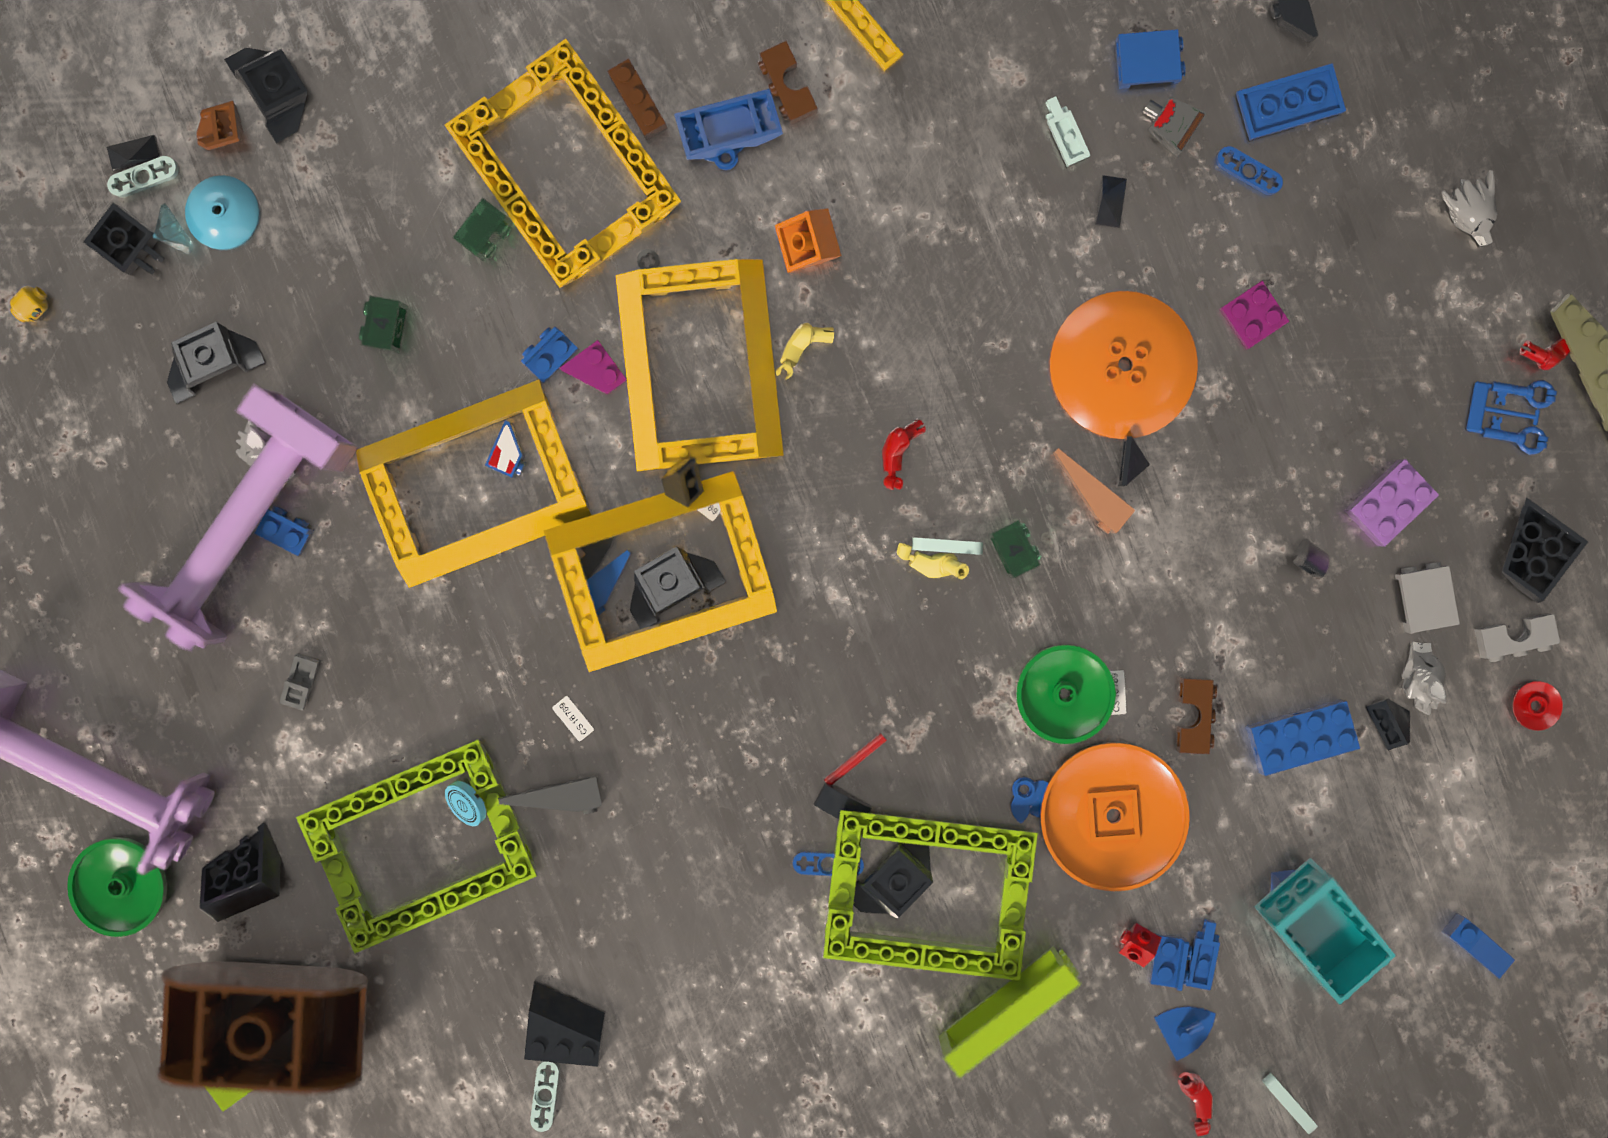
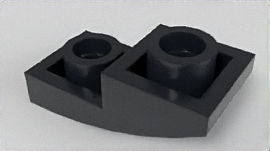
[814,783,872,819]

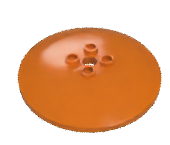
[1050,291,1198,439]
[1040,743,1189,891]

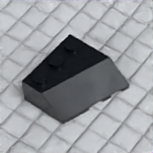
[1501,497,1589,603]
[199,822,281,922]
[524,980,605,1067]

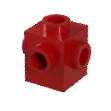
[1119,923,1161,967]

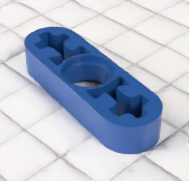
[1216,146,1283,195]
[793,851,864,876]

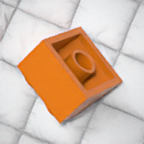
[775,208,841,273]

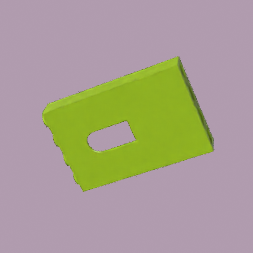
[938,946,1080,1078]

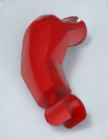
[1519,337,1570,370]
[882,419,926,490]
[1178,1072,1213,1136]

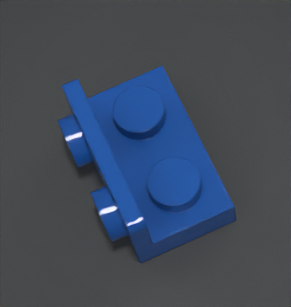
[521,326,579,384]
[254,505,314,556]
[1149,934,1192,991]

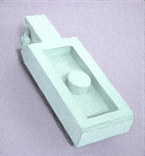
[1045,96,1090,167]

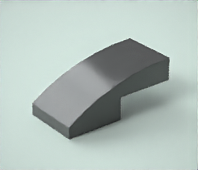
[279,653,320,711]

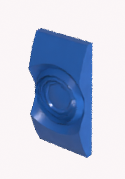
[674,89,783,159]

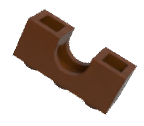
[757,40,818,125]
[607,58,668,141]
[1176,677,1217,754]

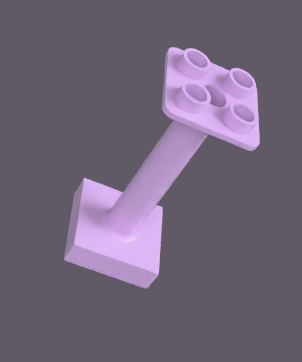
[119,386,359,651]
[0,670,215,874]

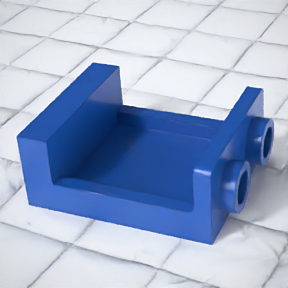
[1115,29,1185,89]

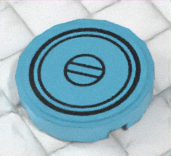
[445,781,486,826]

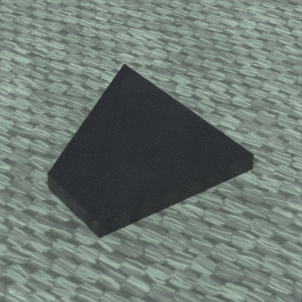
[106,135,161,171]
[1095,175,1127,228]
[1118,436,1150,486]
[1366,699,1410,750]

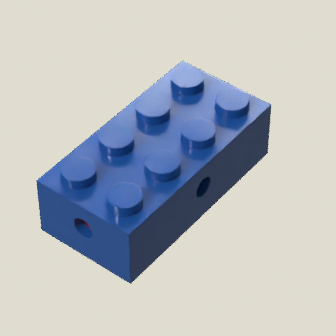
[1246,699,1360,776]

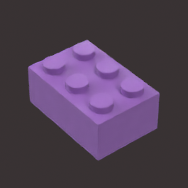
[1344,459,1439,546]

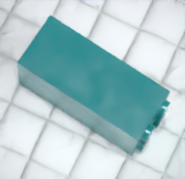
[1254,858,1396,1005]

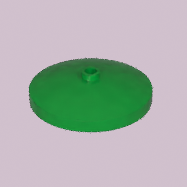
[1016,645,1116,744]
[67,837,167,937]

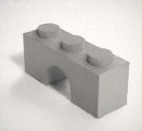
[1474,613,1560,662]

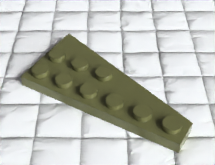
[1550,294,1608,431]

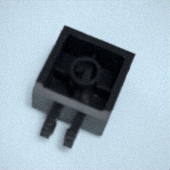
[83,203,164,276]

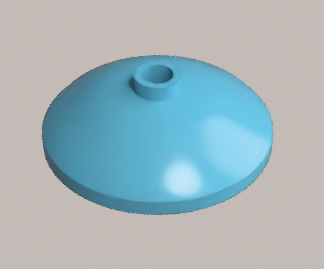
[185,175,260,250]

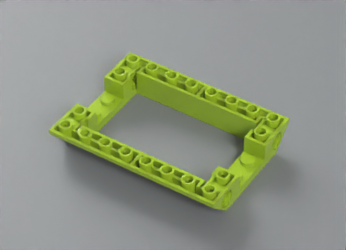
[296,739,537,954]
[823,810,1038,981]

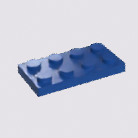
[1236,63,1346,140]

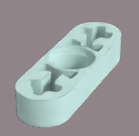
[107,156,179,198]
[912,537,983,555]
[530,1061,560,1132]
[1261,1072,1318,1134]

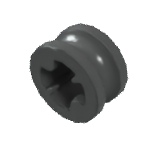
[637,249,660,269]

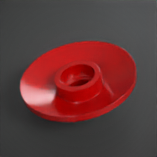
[1513,681,1563,731]

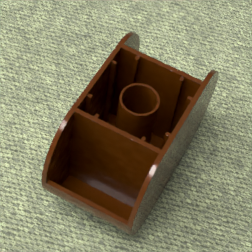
[157,962,367,1094]

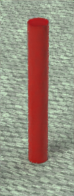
[824,733,887,786]

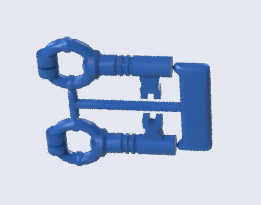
[1466,380,1557,455]

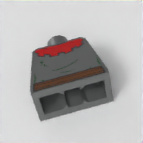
[1143,97,1207,157]

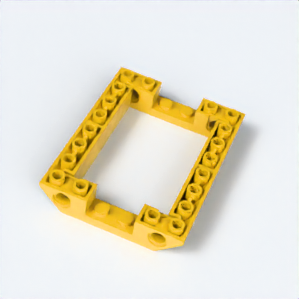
[445,39,681,288]
[616,259,784,472]
[356,379,592,588]
[543,471,777,672]

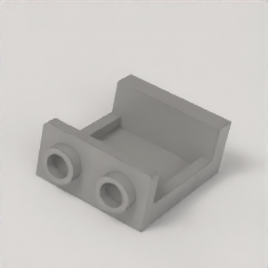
[1395,562,1460,633]

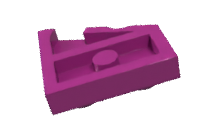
[560,340,627,395]

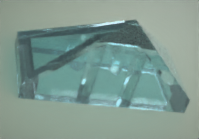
[153,203,193,254]

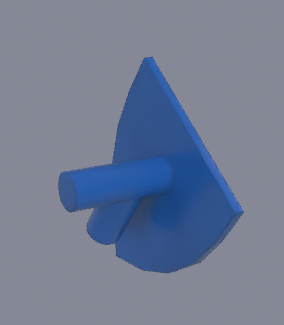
[1154,1006,1216,1061]

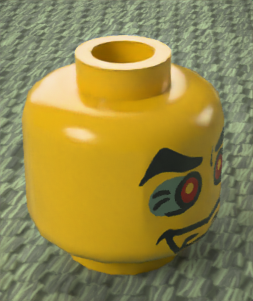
[10,286,48,323]

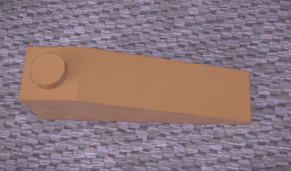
[1053,448,1135,534]

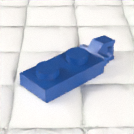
[1186,919,1220,990]

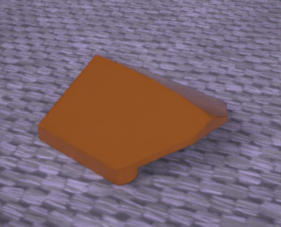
[196,101,243,150]

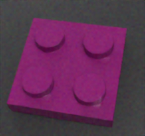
[1220,281,1290,349]

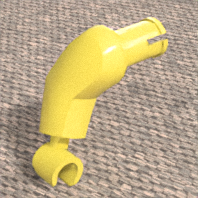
[776,323,834,380]
[897,543,969,579]

